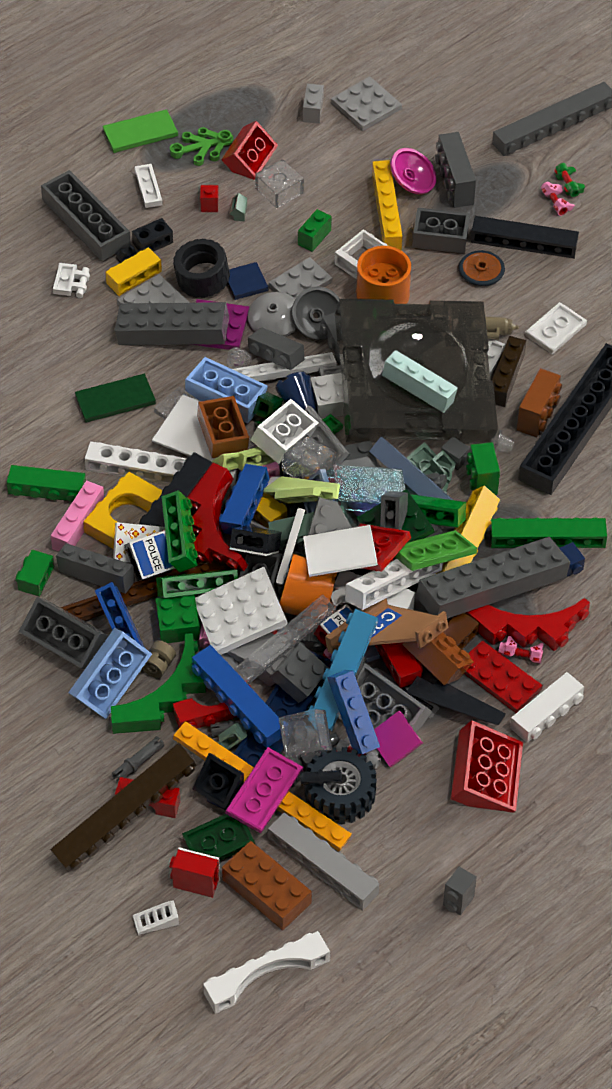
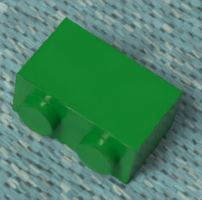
[298,209,332,252]
[15,550,55,597]

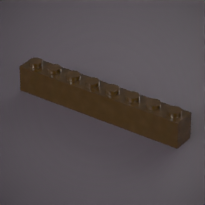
[50,743,197,872]

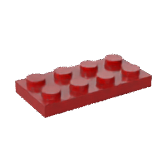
[464,640,543,713]

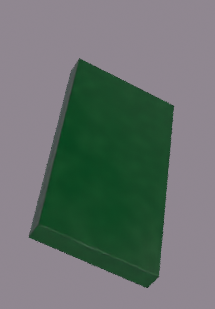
[75,373,156,423]

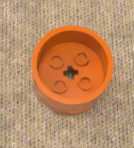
[356,246,411,313]
[280,554,337,621]

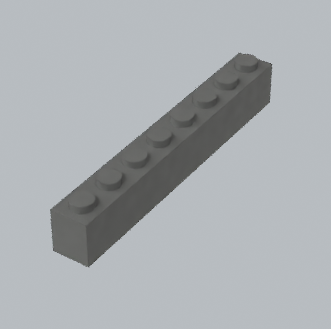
[492,82,612,156]

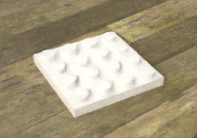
[195,567,288,655]

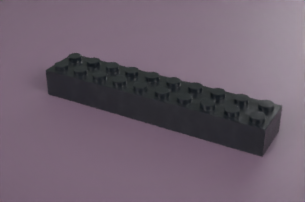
[518,343,612,495]

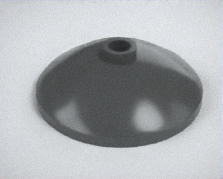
[292,287,345,340]

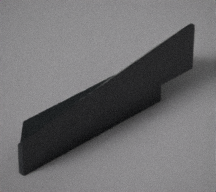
[407,676,506,725]

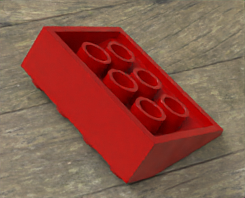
[451,721,523,813]

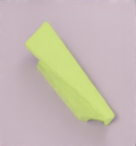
[212,447,302,471]
[263,476,340,504]

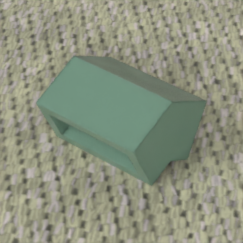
[229,193,247,221]
[217,723,247,750]

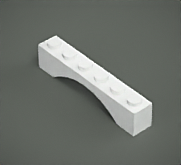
[203,931,330,1014]

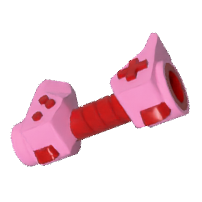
[541,182,575,216]
[498,636,543,664]

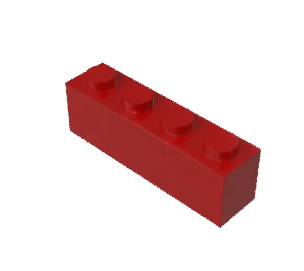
[375,642,423,688]

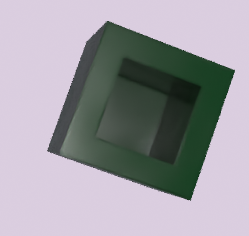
[253,392,283,419]

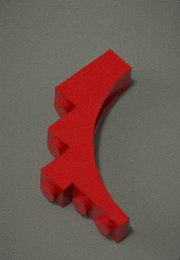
[187,462,248,571]
[465,598,590,651]

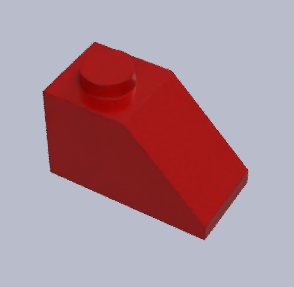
[200,185,219,212]

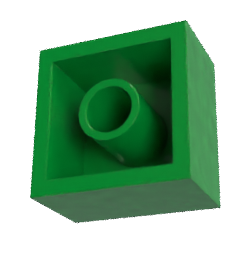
[466,442,500,495]
[156,594,200,643]

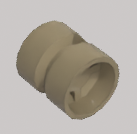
[142,640,176,678]

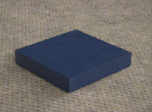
[227,262,269,300]

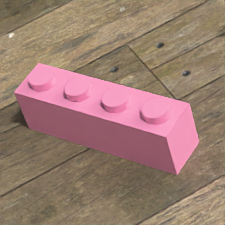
[51,480,104,552]

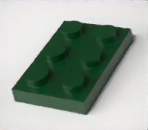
[182,814,256,861]

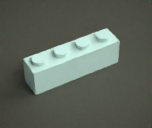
[382,350,458,413]

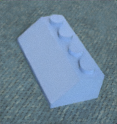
[185,357,268,423]
[68,628,152,719]

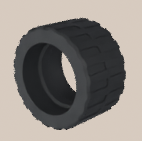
[173,238,230,298]

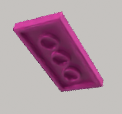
[225,747,303,833]

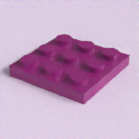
[191,299,249,351]

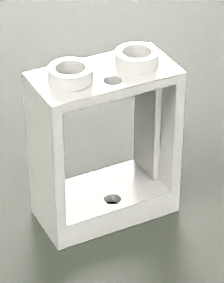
[335,229,388,279]

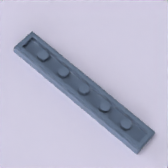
[369,437,453,500]

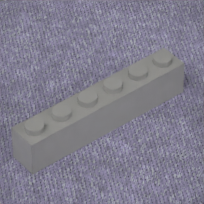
[268,812,379,911]

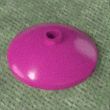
[390,148,436,194]

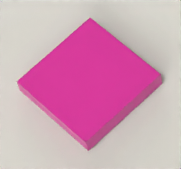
[374,710,423,767]

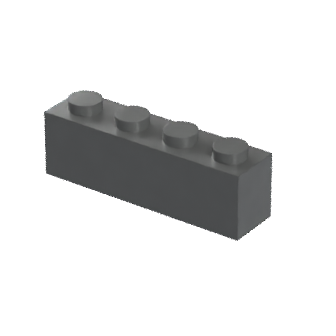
[56,543,135,594]

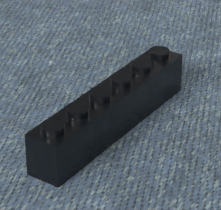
[470,216,579,259]
[139,452,213,527]

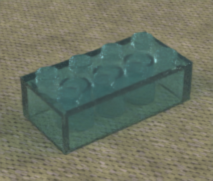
[326,465,405,511]

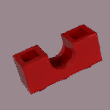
[115,777,180,818]

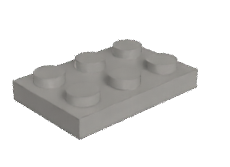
[269,257,332,299]

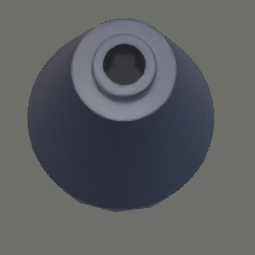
[275,371,316,411]

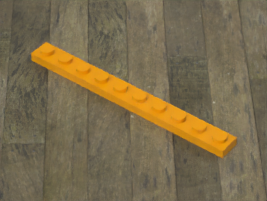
[173,721,352,852]

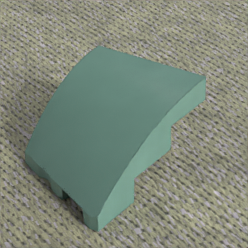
[407,442,456,494]

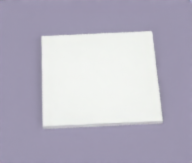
[152,395,215,462]
[303,525,378,577]

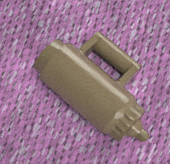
[469,316,519,340]

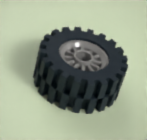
[304,747,377,824]

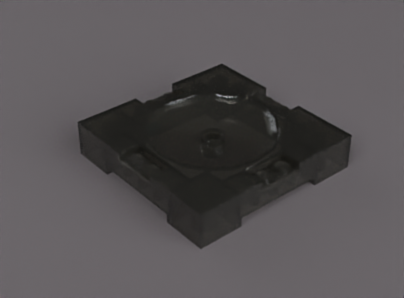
[335,299,498,444]

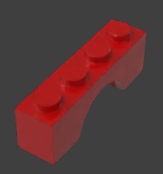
[173,681,251,729]

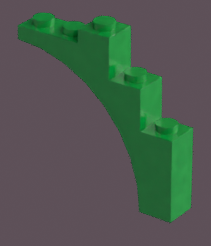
[111,633,206,734]

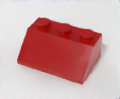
[221,121,278,180]

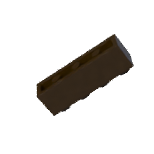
[488,336,527,407]

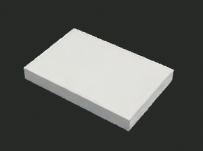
[525,302,587,354]

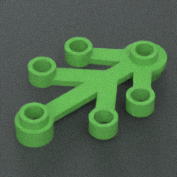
[170,127,233,166]

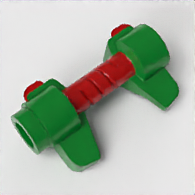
[554,163,585,197]

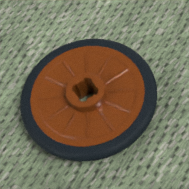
[459,250,505,286]

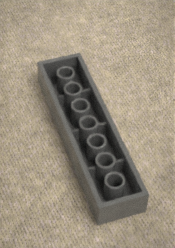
[416,537,570,618]

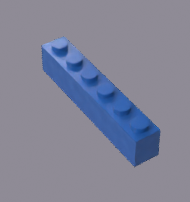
[191,645,286,748]

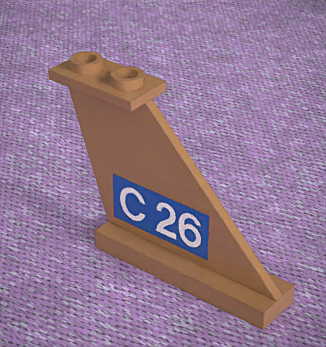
[325,598,448,654]

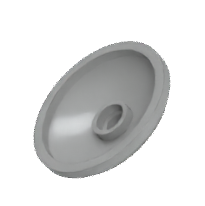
[248,292,297,337]

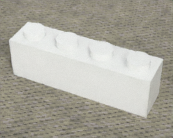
[510,672,584,743]

